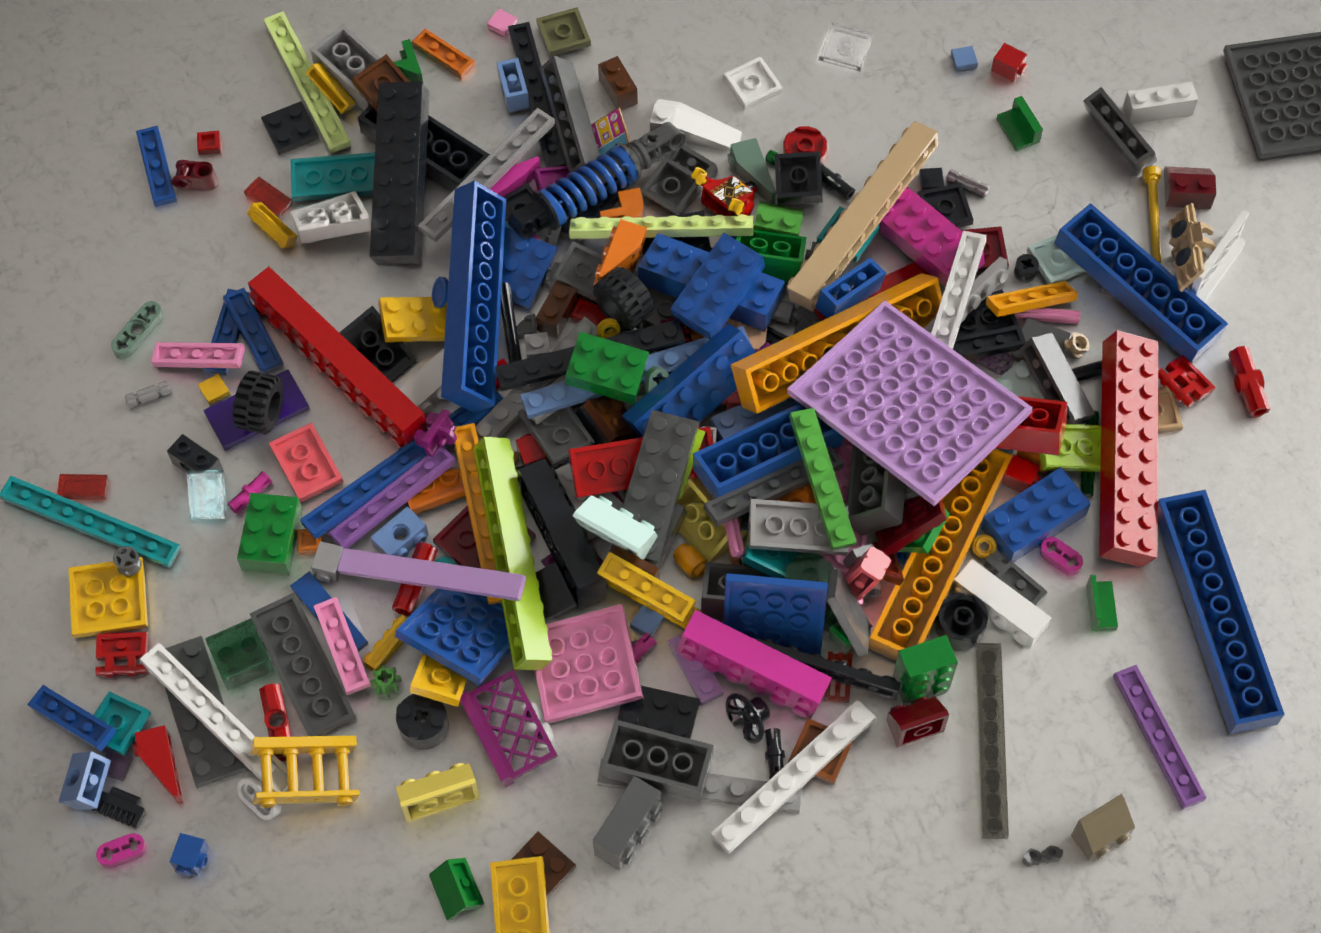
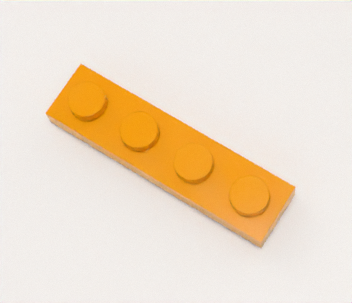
[986,281,1078,317]

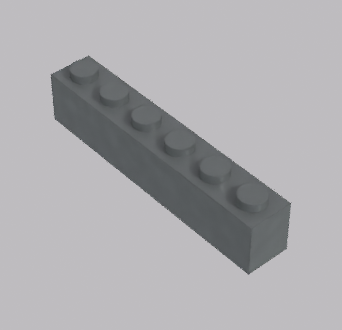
[540,56,600,173]

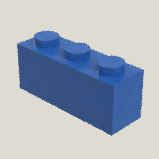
[815,258,886,318]

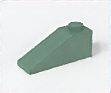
[727,138,776,204]

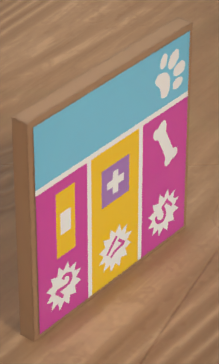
[591,107,630,155]

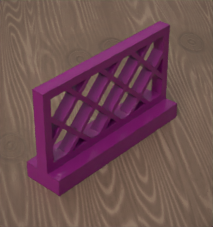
[460,669,558,787]

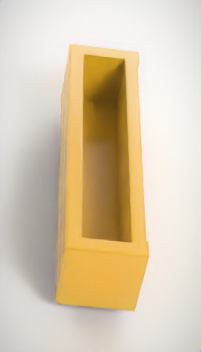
[305,62,356,114]
[247,202,298,249]
[363,614,407,671]

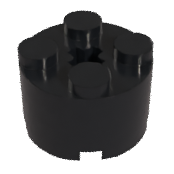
[936,593,988,651]
[396,694,449,750]

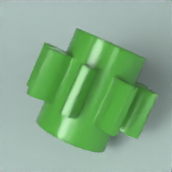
[370,665,402,698]

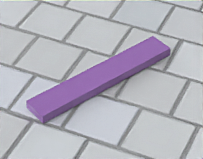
[328,446,457,549]
[1113,665,1207,810]

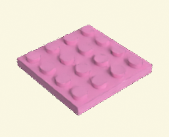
[535,604,643,724]

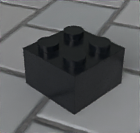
[774,151,823,205]

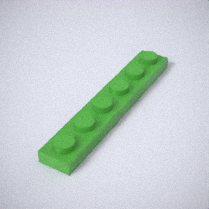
[789,408,857,551]

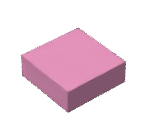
[487,9,517,37]

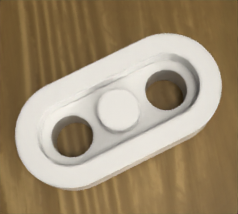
[518,702,554,751]
[237,776,281,820]

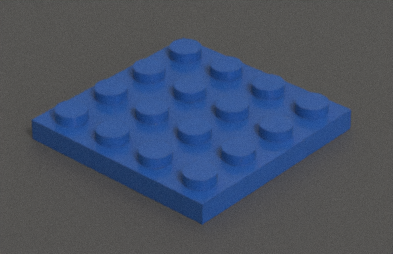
[723,573,828,655]
[395,589,511,685]

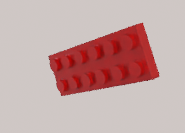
[568,427,713,498]

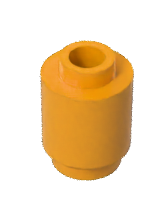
[673,543,708,578]

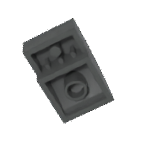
[641,145,718,215]

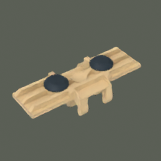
[1169,203,1216,292]

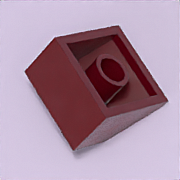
[1164,166,1216,209]
[886,696,949,748]

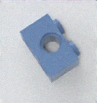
[497,58,529,113]
[371,506,429,557]
[58,751,111,810]

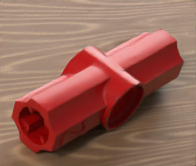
[1228,346,1270,418]
[392,542,438,617]
[259,683,292,762]

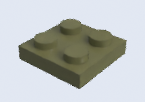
[536,7,591,57]

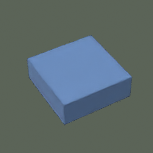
[951,46,978,71]
[630,605,664,637]

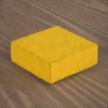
[198,373,230,406]

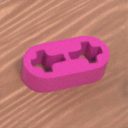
[1040,537,1083,576]
[96,833,147,868]

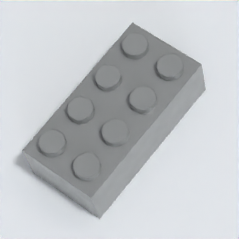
[310,24,380,111]

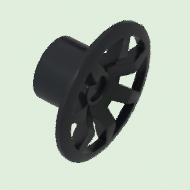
[725,693,770,744]

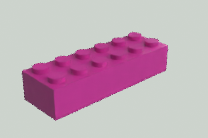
[879,186,985,288]
[677,610,832,718]

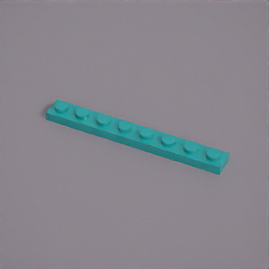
[0,476,181,569]

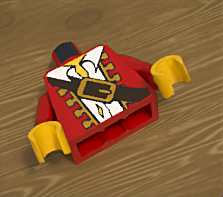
[691,167,757,216]

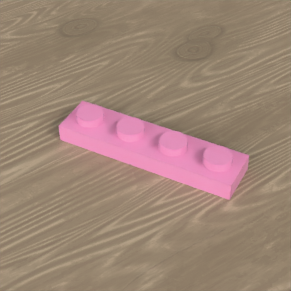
[151,342,245,369]
[314,597,371,695]

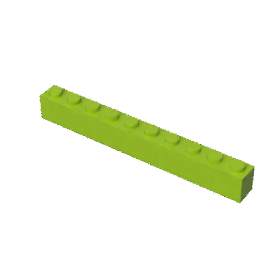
[473,436,552,670]

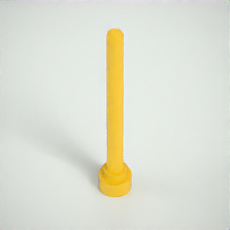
[1142,166,1162,264]

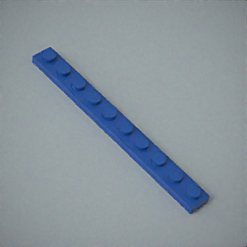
[300,391,503,540]

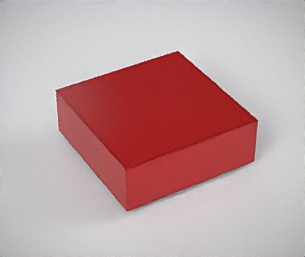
[197,130,221,155]

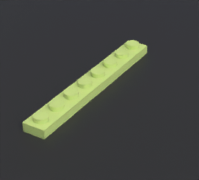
[263,11,352,154]
[569,214,754,239]

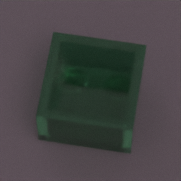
[205,618,274,691]

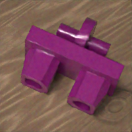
[414,409,457,457]

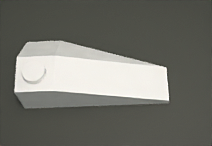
[650,99,741,151]

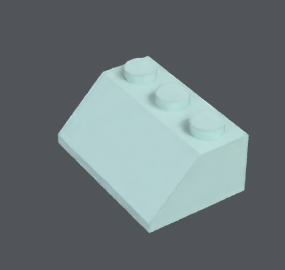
[573,495,658,560]

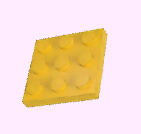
[68,557,148,639]

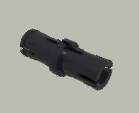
[821,162,855,201]
[764,728,785,780]

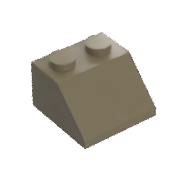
[1071,794,1135,861]

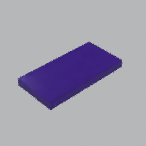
[203,369,310,451]

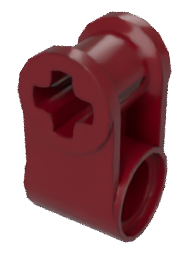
[172,160,218,191]

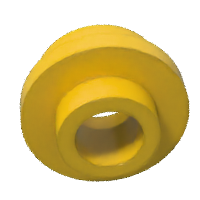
[597,318,620,338]
[972,534,997,559]

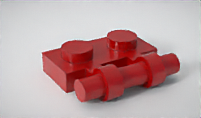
[1158,355,1216,408]
[95,632,148,679]

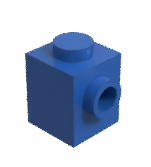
[169,833,209,877]

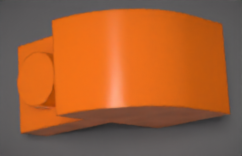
[600,187,644,218]

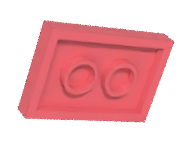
[269,422,343,503]

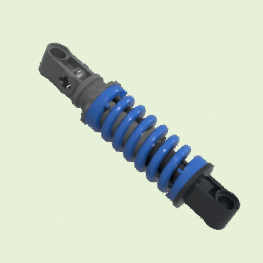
[508,122,686,239]

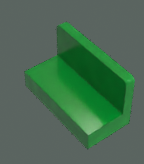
[996,96,1043,151]
[1086,575,1118,631]
[429,858,484,920]

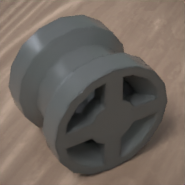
[113,546,142,576]

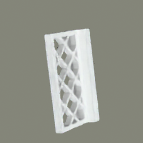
[1187,210,1249,302]

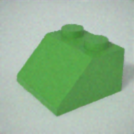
[753,201,804,236]

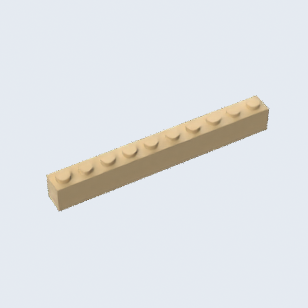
[787,121,938,312]

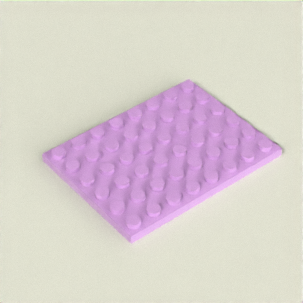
[787,301,1032,506]

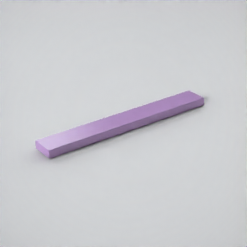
[337,548,526,601]

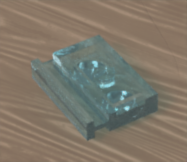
[187,470,227,519]

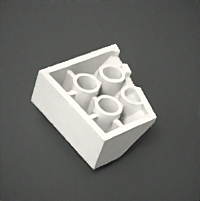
[290,191,371,244]

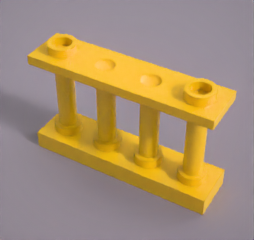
[597,552,701,629]
[250,736,360,808]

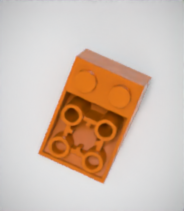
[593,219,647,299]

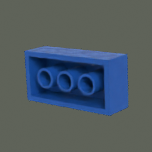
[670,233,765,340]
[981,467,1091,563]

